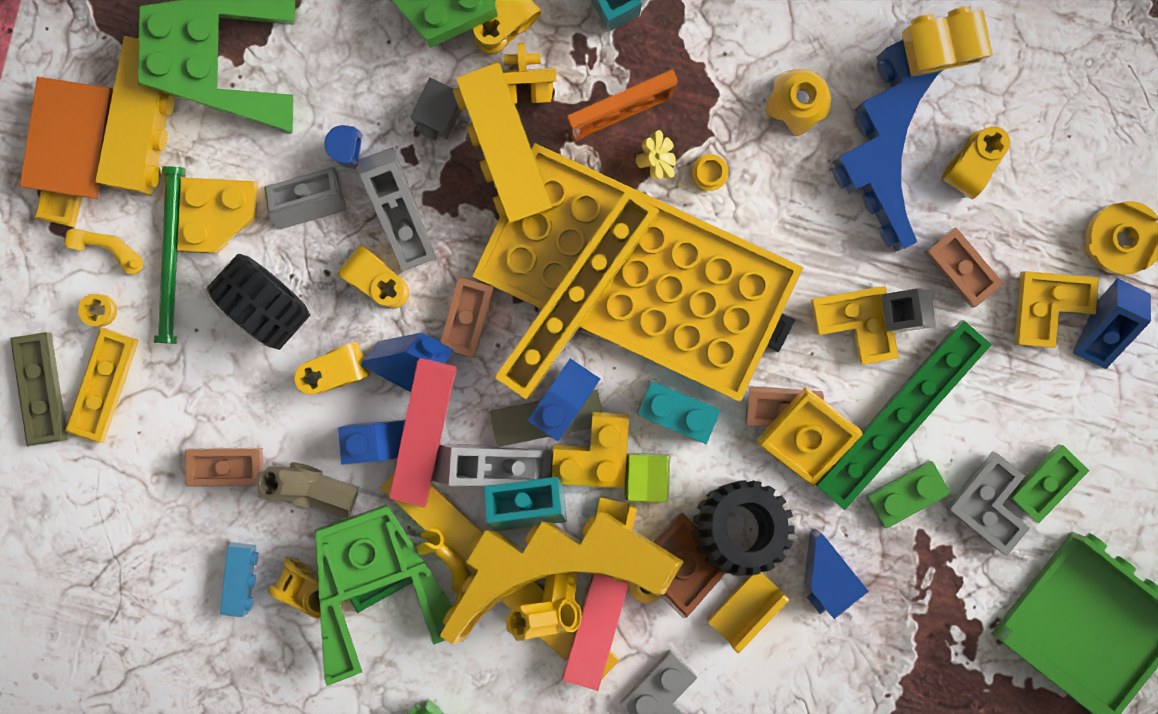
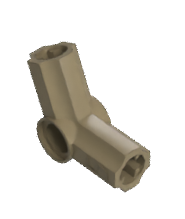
[254,462,359,518]

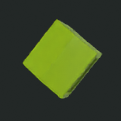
[624,453,670,502]

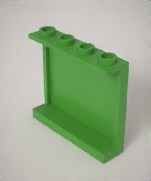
[991,532,1158,714]

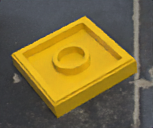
[757,386,863,487]

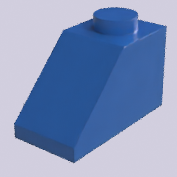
[1073,278,1151,369]
[361,333,454,392]
[527,358,600,442]
[338,419,406,465]
[804,528,869,619]

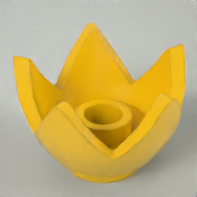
[765,69,832,136]

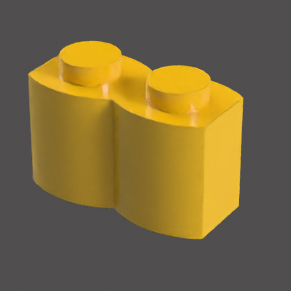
[902,6,993,77]

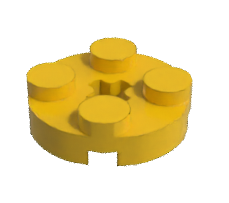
[1084,201,1158,276]

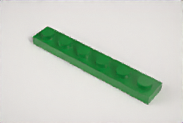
[816,320,992,510]

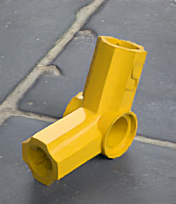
[505,572,582,641]

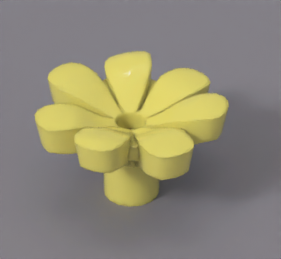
[636,130,676,179]

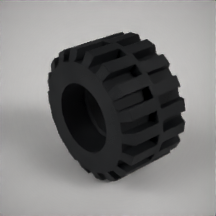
[207,253,310,350]
[692,480,795,576]

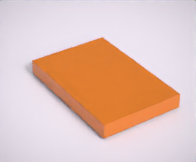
[567,69,678,141]
[20,76,113,199]

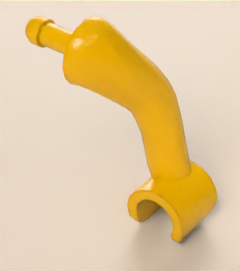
[64,229,143,274]
[417,528,469,606]

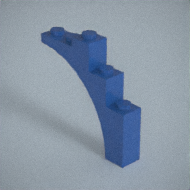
[832,16,948,252]

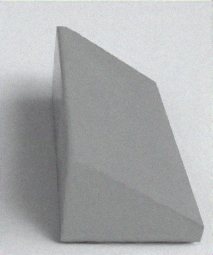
[264,167,346,229]

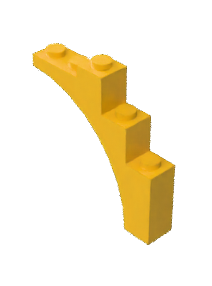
[440,512,684,644]

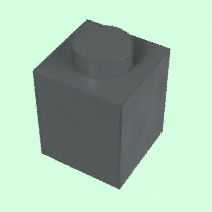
[410,77,461,141]
[881,288,936,332]

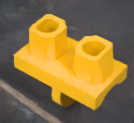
[502,42,557,104]

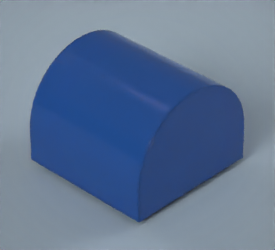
[324,125,363,169]

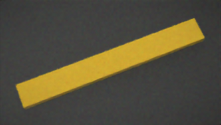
[380,472,619,679]

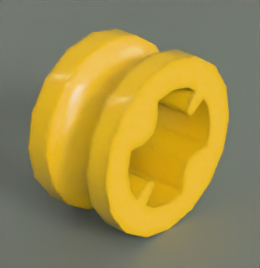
[78,294,117,327]

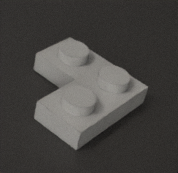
[946,452,1030,556]
[620,650,697,714]

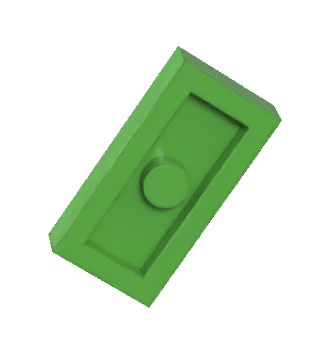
[1008,444,1090,524]
[866,460,951,529]

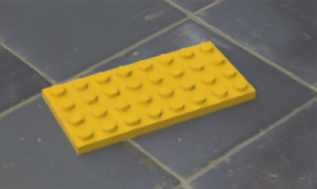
[472,143,804,402]

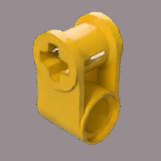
[473,0,542,55]
[941,126,1010,200]
[337,244,410,309]
[294,342,371,395]
[268,557,342,619]

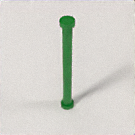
[154,166,185,344]

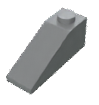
[359,147,436,271]
[433,443,552,486]

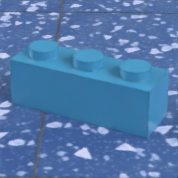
[220,543,259,617]

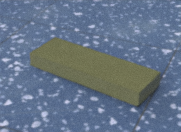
[10,332,68,446]
[490,389,602,447]

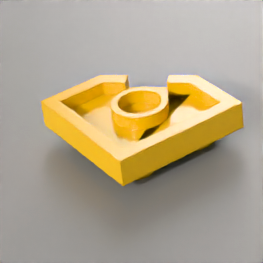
[177,177,258,254]

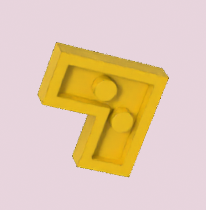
[1014,271,1099,348]
[810,286,899,365]
[552,412,629,488]

